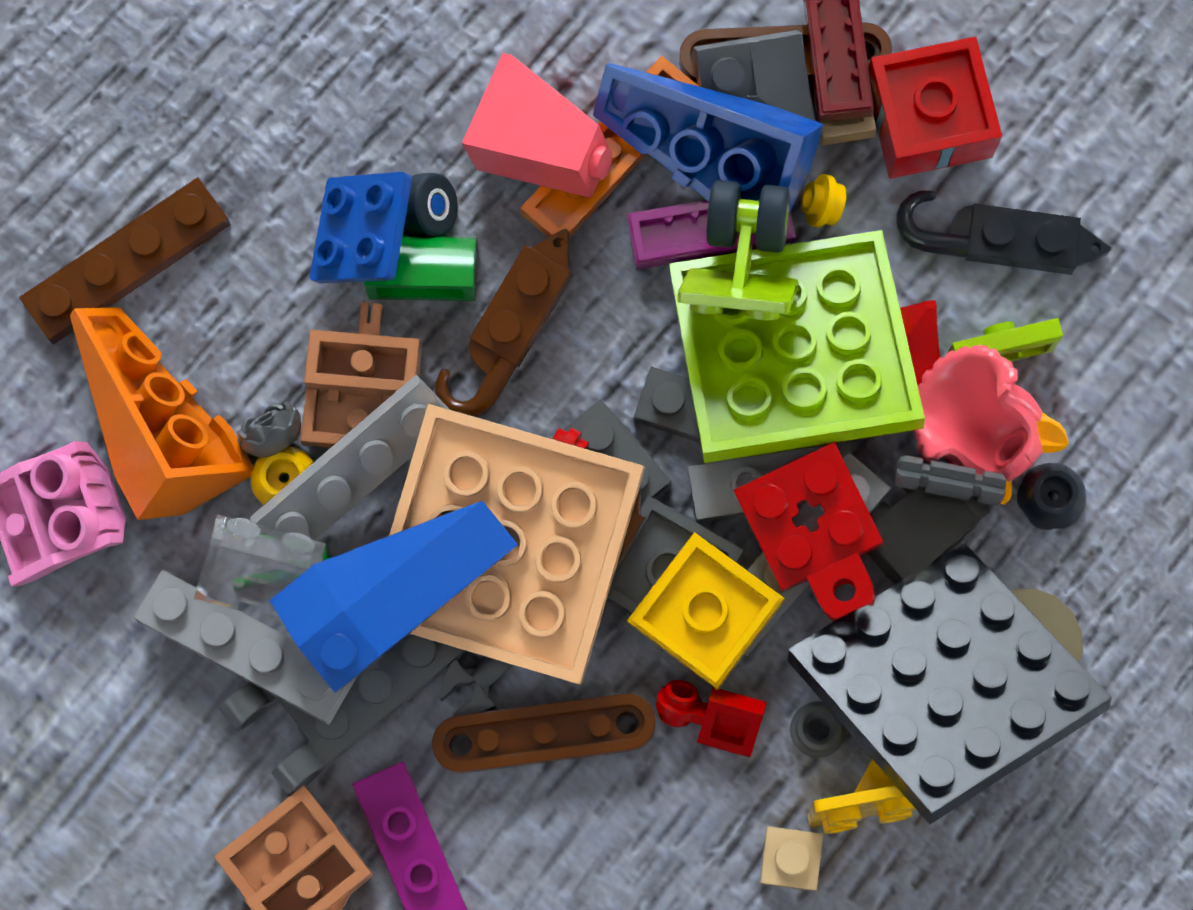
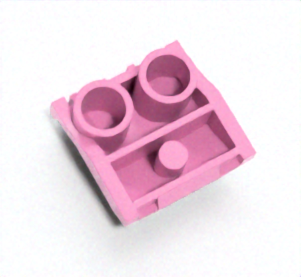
[0,441,126,586]

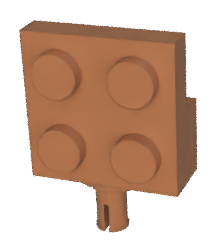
[300,302,422,448]
[214,785,375,910]

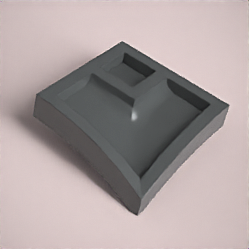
[693,30,819,144]

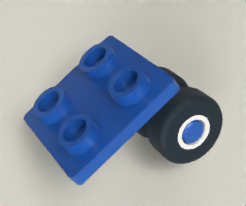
[310,172,458,284]

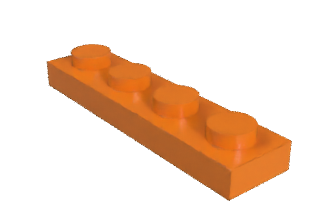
[520,55,698,247]

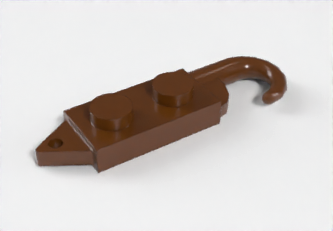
[435,229,574,417]

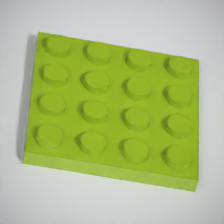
[669,230,925,463]

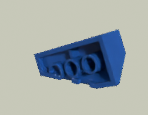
[593,63,824,212]

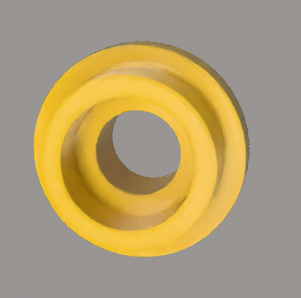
[801,174,846,228]

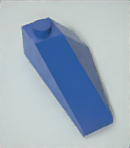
[269,501,518,693]

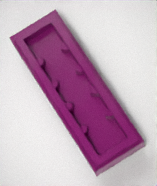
[626,200,795,270]
[352,761,468,910]

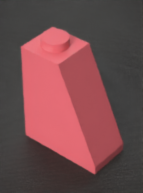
[462,53,612,198]

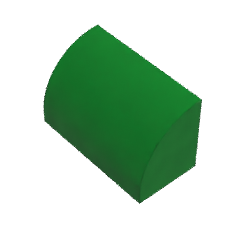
[364,236,478,301]

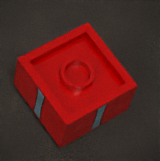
[868,36,1002,179]

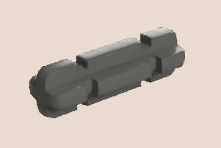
[894,455,1006,505]

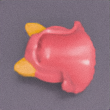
[912,345,1069,505]

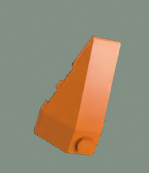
[70,307,254,520]

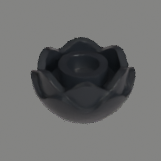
[1017,463,1087,530]

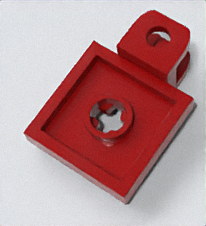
[733,442,884,622]

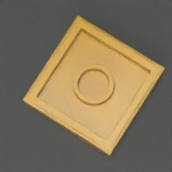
[627,532,785,690]

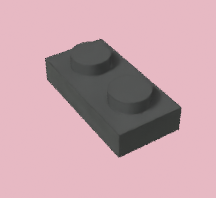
[633,366,700,443]

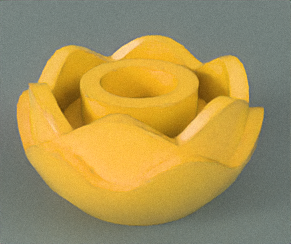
[251,446,314,506]

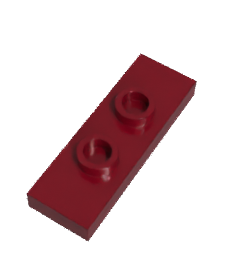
[803,0,874,122]

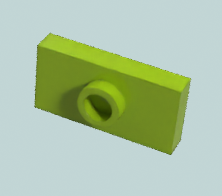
[947,318,1064,362]

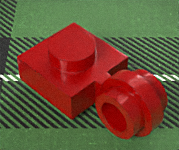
[655,680,767,758]

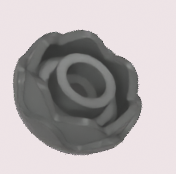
[236,400,301,458]

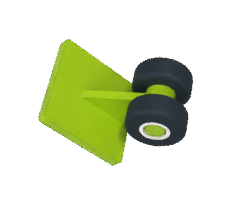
[677,180,798,320]

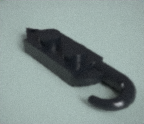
[896,190,1112,275]

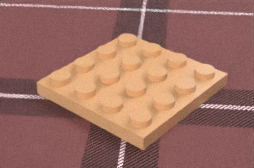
[389,404,645,685]

